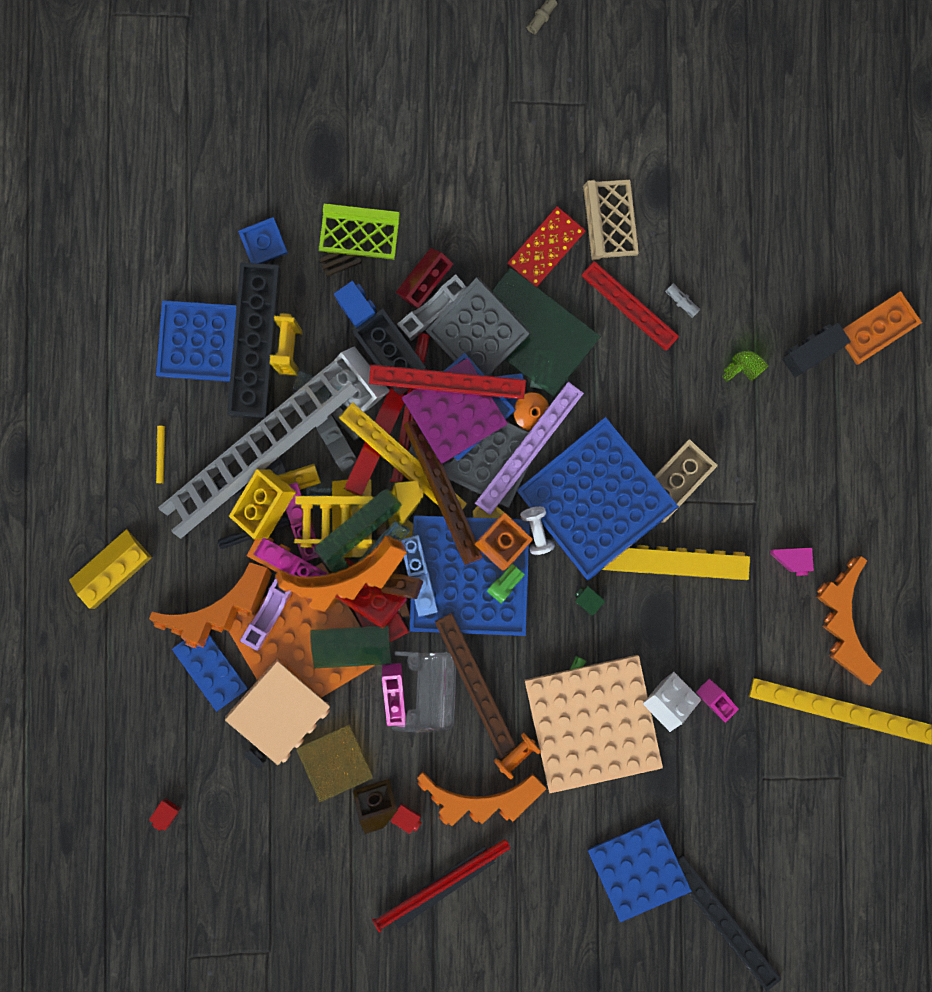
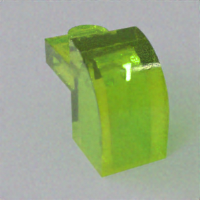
[722,351,769,382]

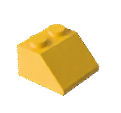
[391,481,423,531]

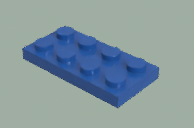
[172,634,249,712]

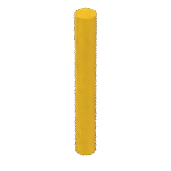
[156,426,165,483]

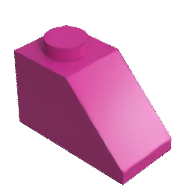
[770,548,814,576]
[696,679,739,723]

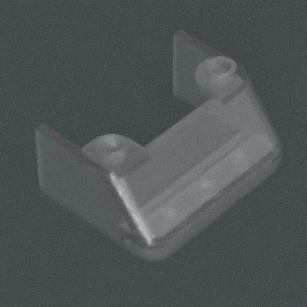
[392,651,456,733]

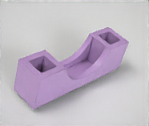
[240,578,293,651]

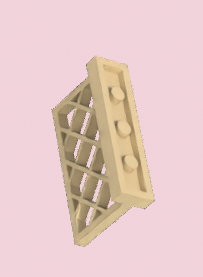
[583,180,639,260]

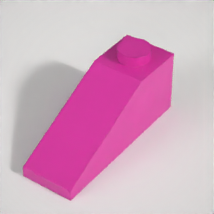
[382,663,406,726]

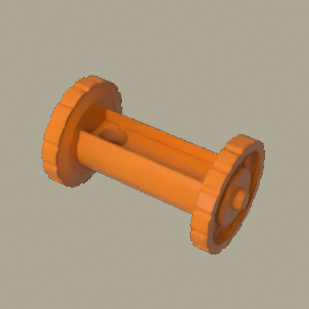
[493,733,541,780]

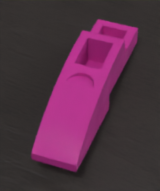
[286,482,322,561]
[254,537,328,577]

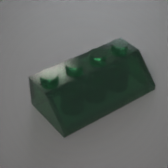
[310,625,392,669]

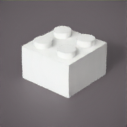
[643,672,701,732]

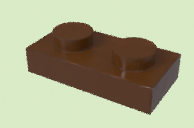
[380,573,423,599]

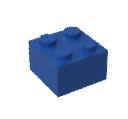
[334,281,377,328]

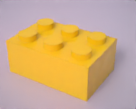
[229,469,296,539]

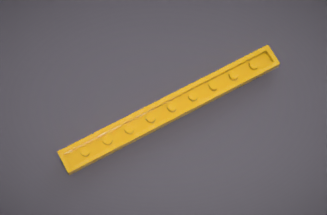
[748,678,932,745]

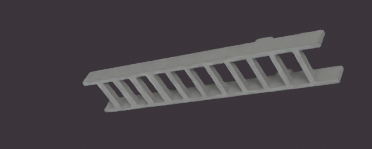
[158,360,358,539]

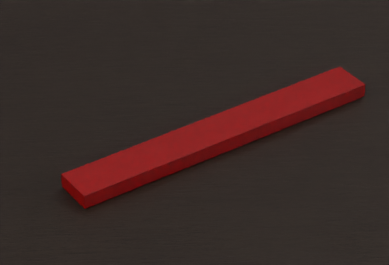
[369,364,526,399]

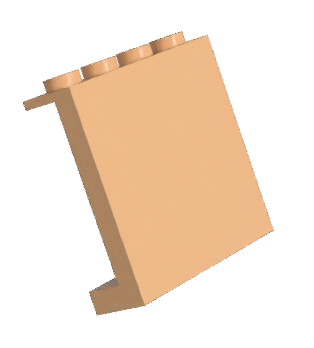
[225,658,330,765]

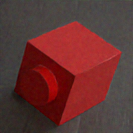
[149,798,181,831]
[390,803,422,834]

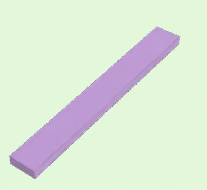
[475,382,584,515]

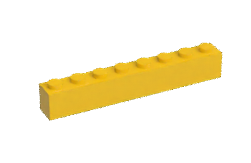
[602,545,750,580]

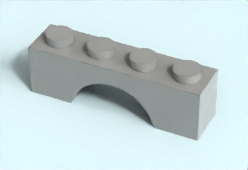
[397,275,467,342]

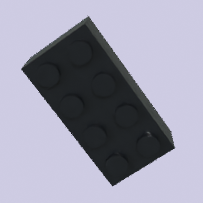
[352,309,428,396]

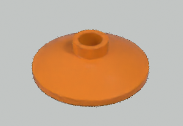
[513,392,549,431]

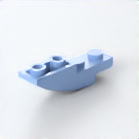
[400,535,438,617]

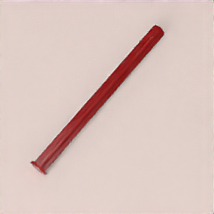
[389,333,429,483]
[372,839,511,932]

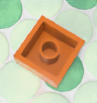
[474,513,533,571]

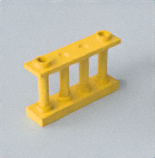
[270,313,303,376]
[295,496,376,548]

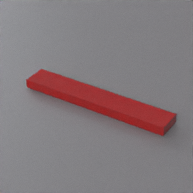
[581,261,679,351]
[344,388,405,496]

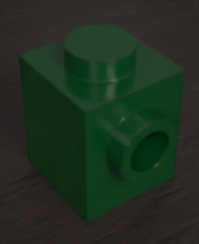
[574,586,605,616]

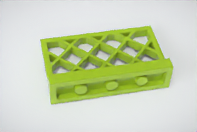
[319,204,400,260]

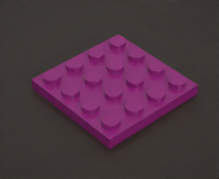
[402,358,508,464]

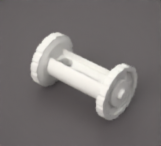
[520,506,555,555]

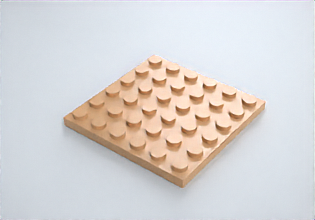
[525,655,663,793]

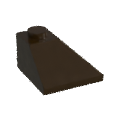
[353,779,397,834]

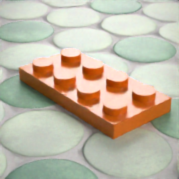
[843,291,922,365]

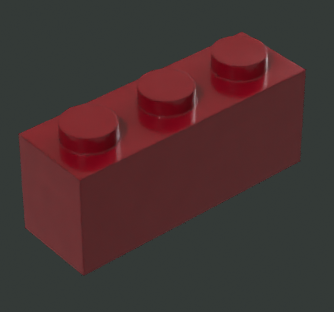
[396,248,453,308]

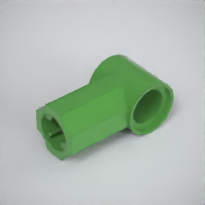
[487,564,525,604]

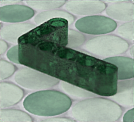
[315,489,401,573]

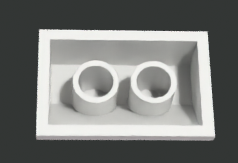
[330,346,389,412]

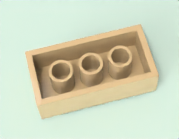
[654,439,718,523]

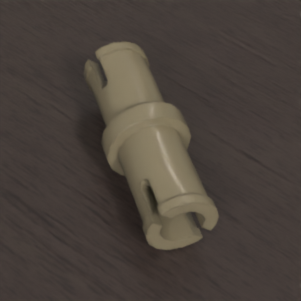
[527,0,558,34]

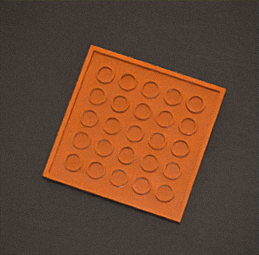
[229,563,381,698]

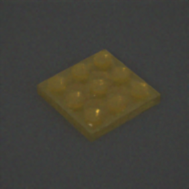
[296,724,373,802]

